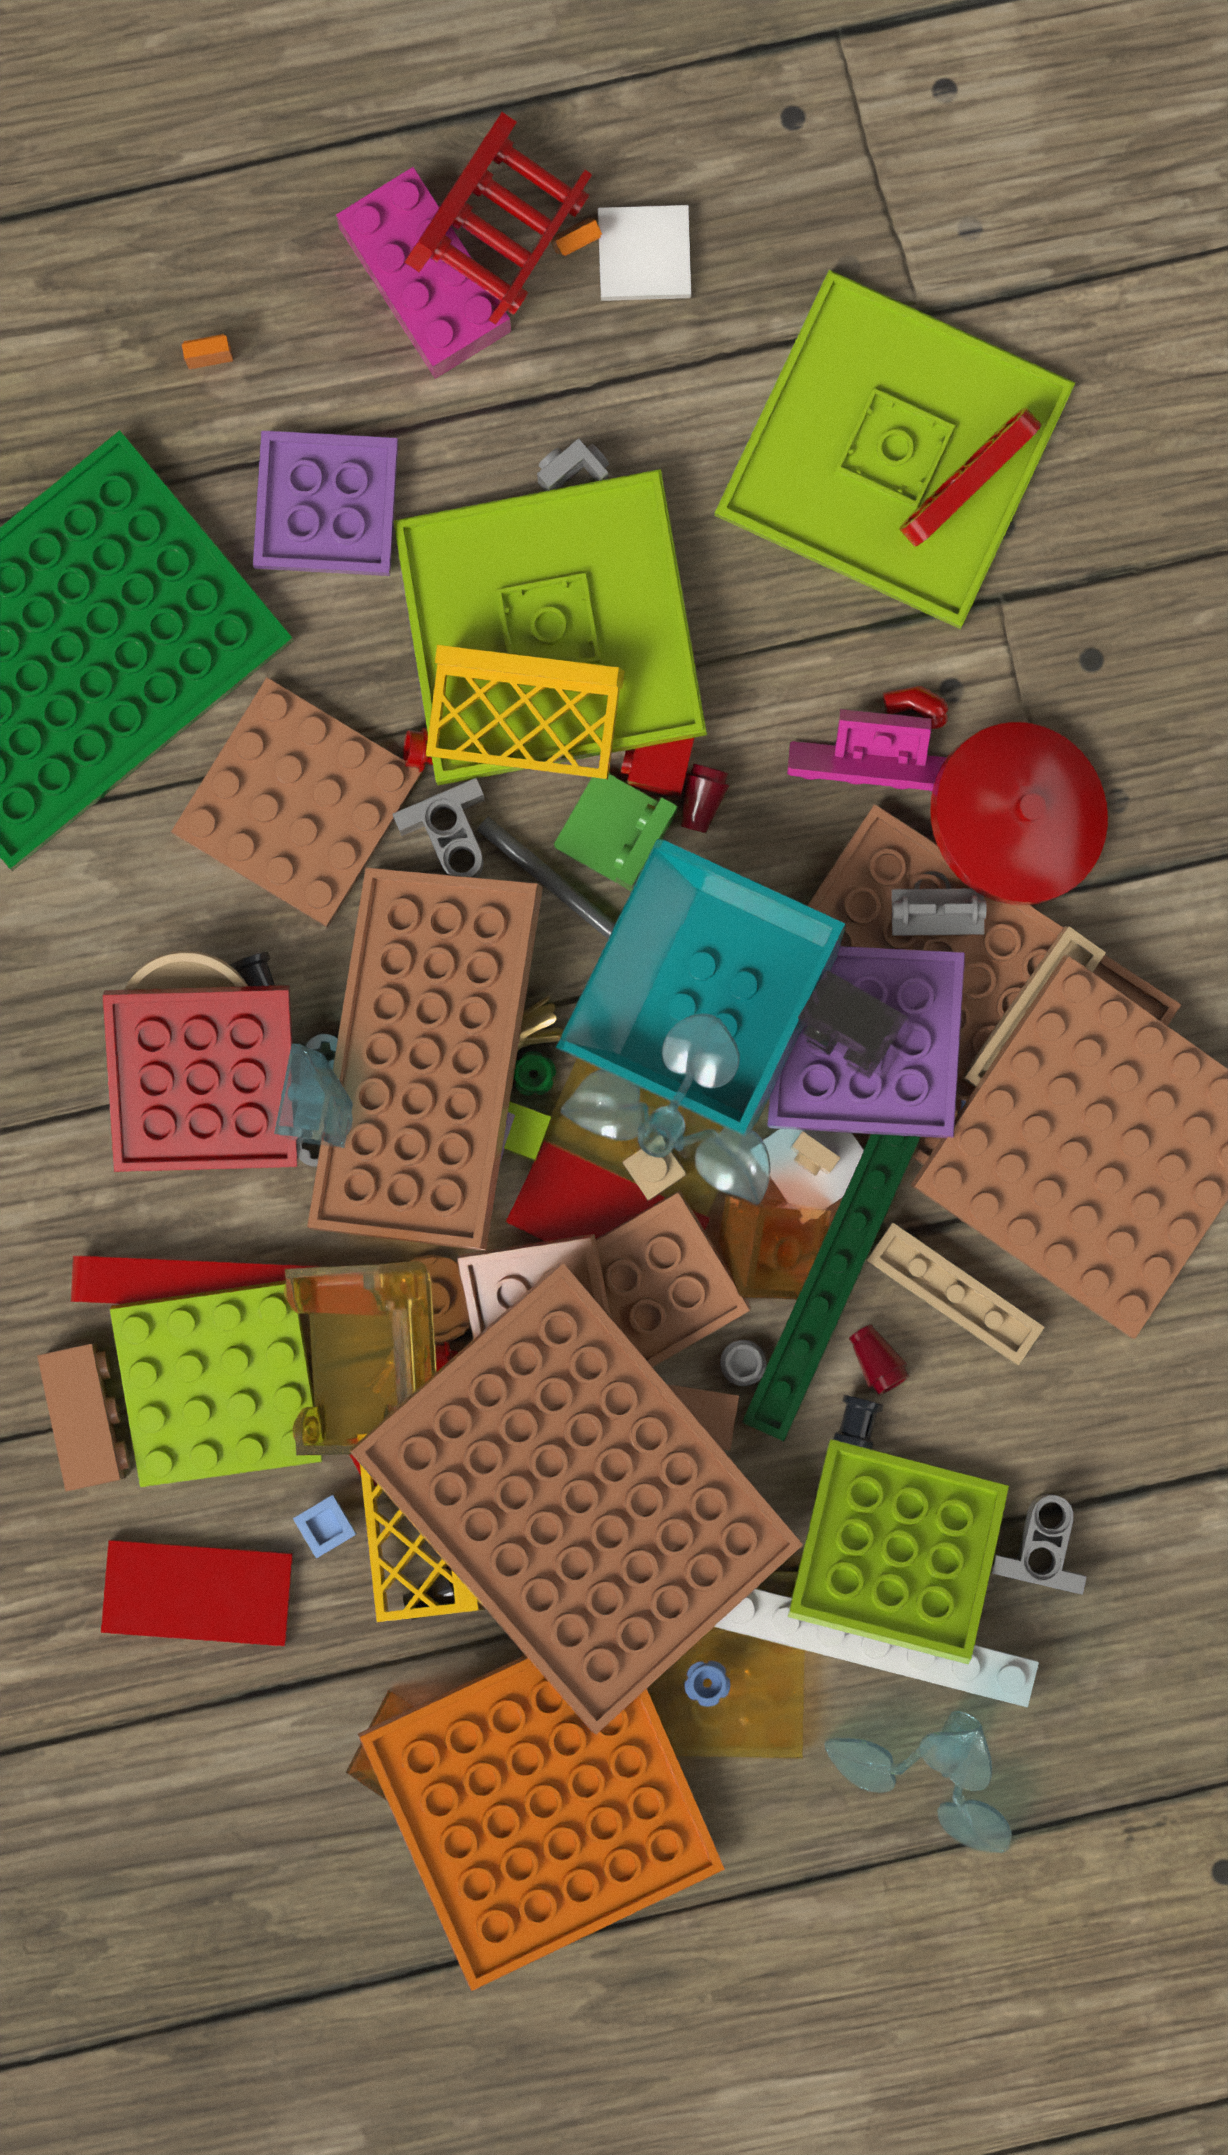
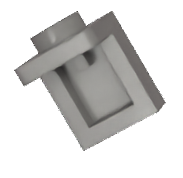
[537,438,609,491]

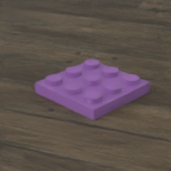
[253,430,398,576]

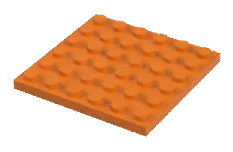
[358,1655,725,1991]

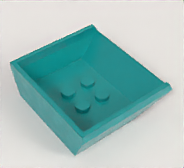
[556,839,846,1136]

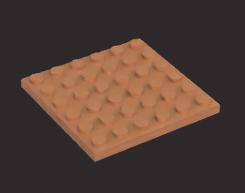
[911,956,1228,1339]

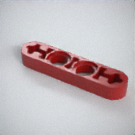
[899,407,1042,547]

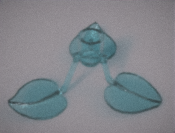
[561,1013,771,1205]
[824,1711,1012,1853]

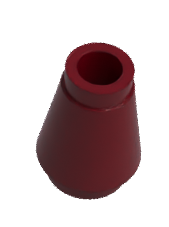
[681,763,730,833]
[849,1324,910,1396]

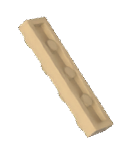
[961,926,1106,1087]
[866,1223,1045,1365]

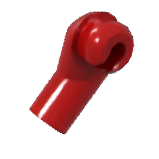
[883,686,949,729]

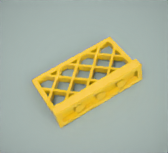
[426,645,625,780]
[357,1436,486,1622]

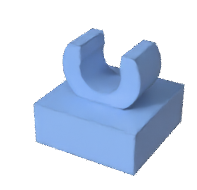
[293,1494,357,1558]

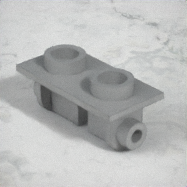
[892,889,987,936]

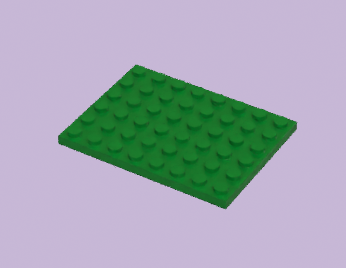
[0,430,294,871]

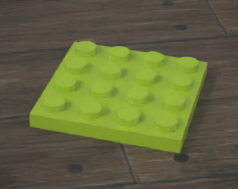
[110,1279,323,1487]
[787,1439,1009,1664]

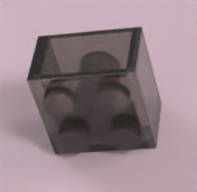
[798,970,912,1079]

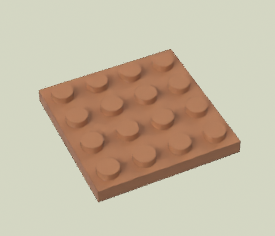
[171,677,423,928]

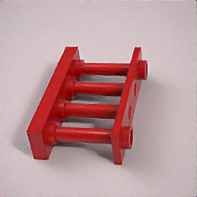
[404,112,592,325]

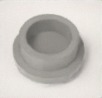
[720,1340,766,1386]

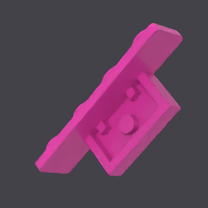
[787,709,946,791]

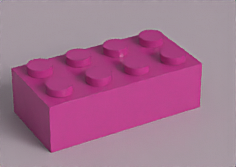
[336,167,511,379]

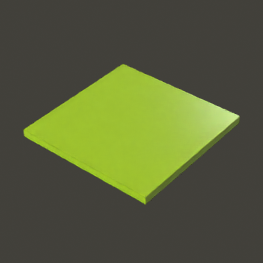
[714,270,1075,629]
[393,469,707,786]

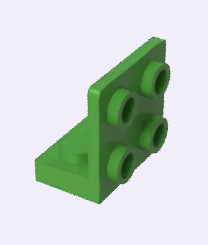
[554,774,678,891]

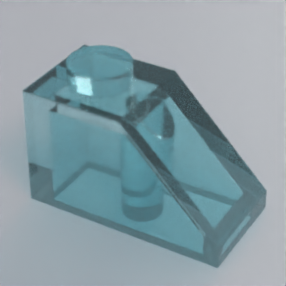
[274,1043,353,1148]

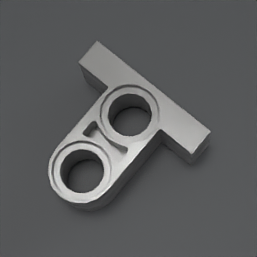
[392,778,485,878]
[991,1494,1087,1595]

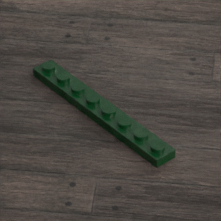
[742,1134,921,1442]

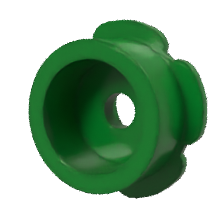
[513,1051,556,1096]

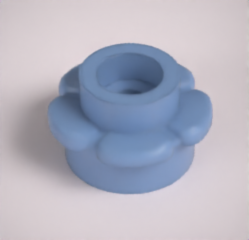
[684,1660,730,1707]

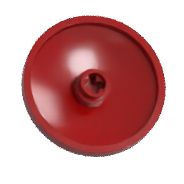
[930,722,1108,905]

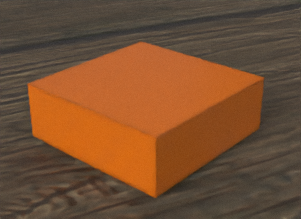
[551,218,602,256]
[182,334,233,369]

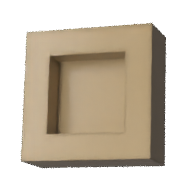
[790,1131,840,1176]
[623,1136,688,1200]

